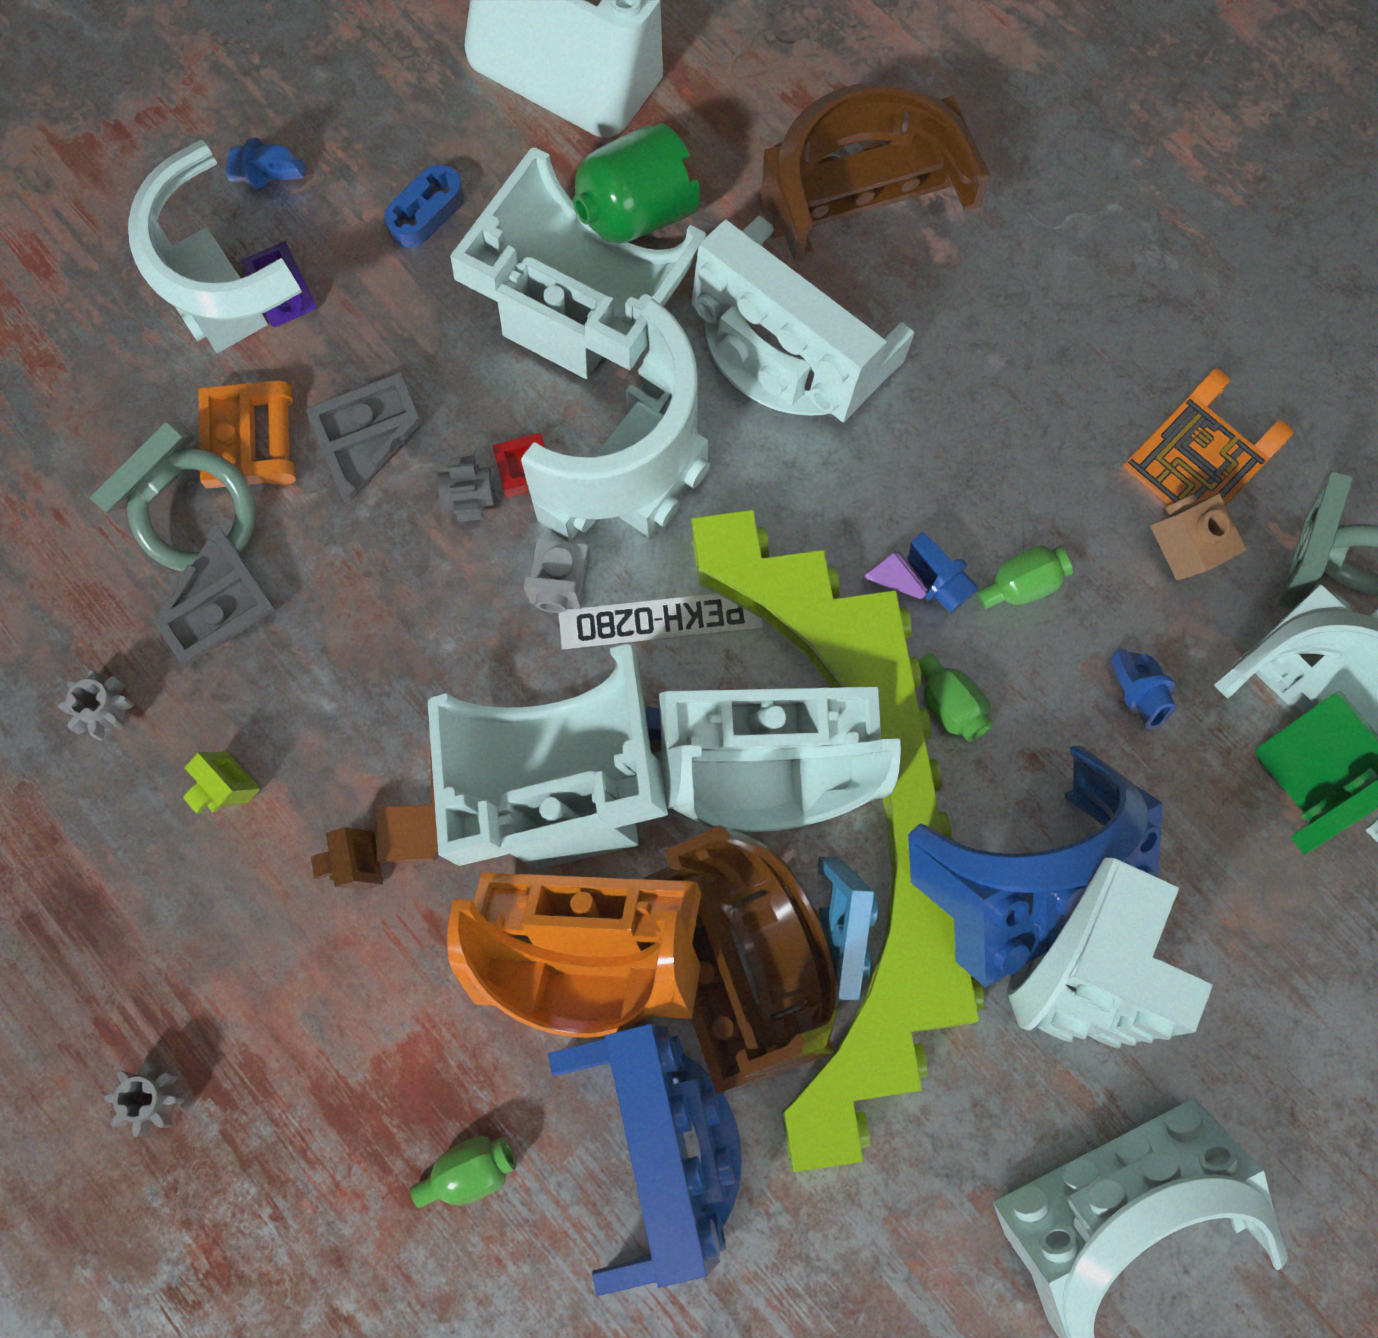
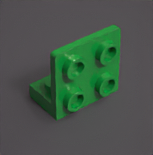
[1255,691,1378,855]

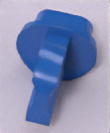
[226,138,306,189]
[907,532,979,613]
[1111,649,1176,729]

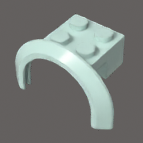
[128,139,302,354]

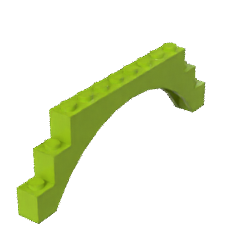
[691,510,985,1172]

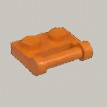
[198,381,296,489]

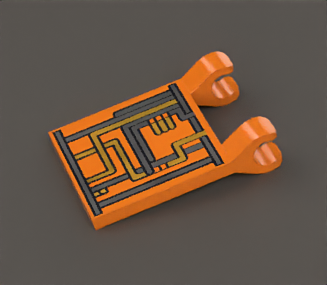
[1122,368,1294,506]

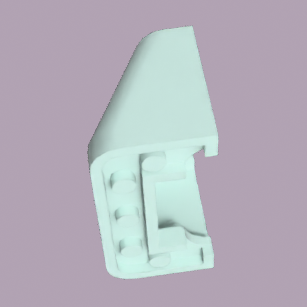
[465,0,663,137]

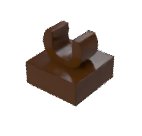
[311,827,383,890]

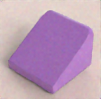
[864,550,928,599]

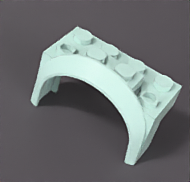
[691,215,915,423]
[1007,858,1213,1048]
[993,1098,1289,1338]

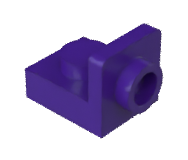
[241,241,316,327]

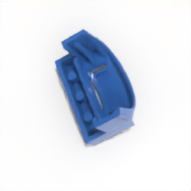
[908,746,1163,987]
[548,1024,742,1297]

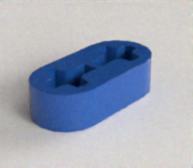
[384,165,464,248]

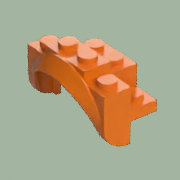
[447,872,701,1038]

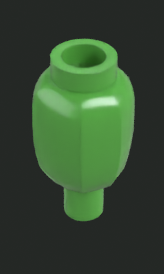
[976,545,1073,610]
[918,653,994,743]
[410,1136,516,1208]

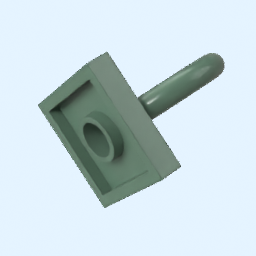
[89,422,256,572]
[1278,471,1378,610]

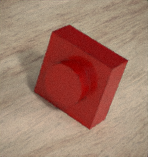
[492,432,545,498]

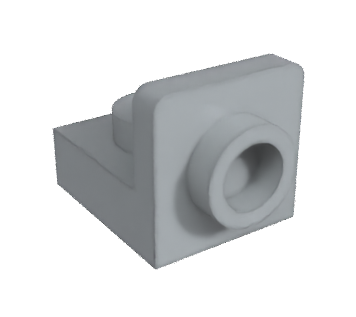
[524,539,590,613]

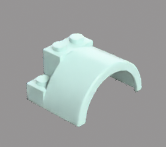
[450,148,706,380]
[521,298,710,542]
[428,644,668,870]

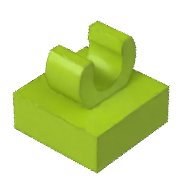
[183,751,261,814]

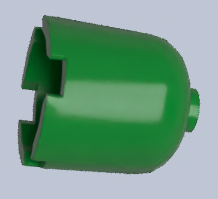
[573,123,699,244]

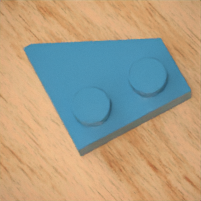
[818,857,878,1000]

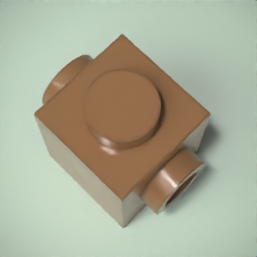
[1150,493,1247,581]

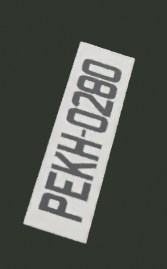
[559,593,763,650]

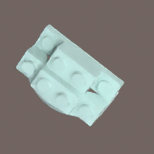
[652,687,901,832]

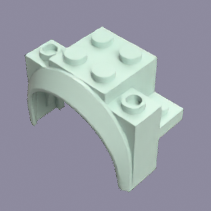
[1214,585,1378,842]

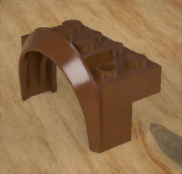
[760,82,991,262]
[644,825,839,1094]

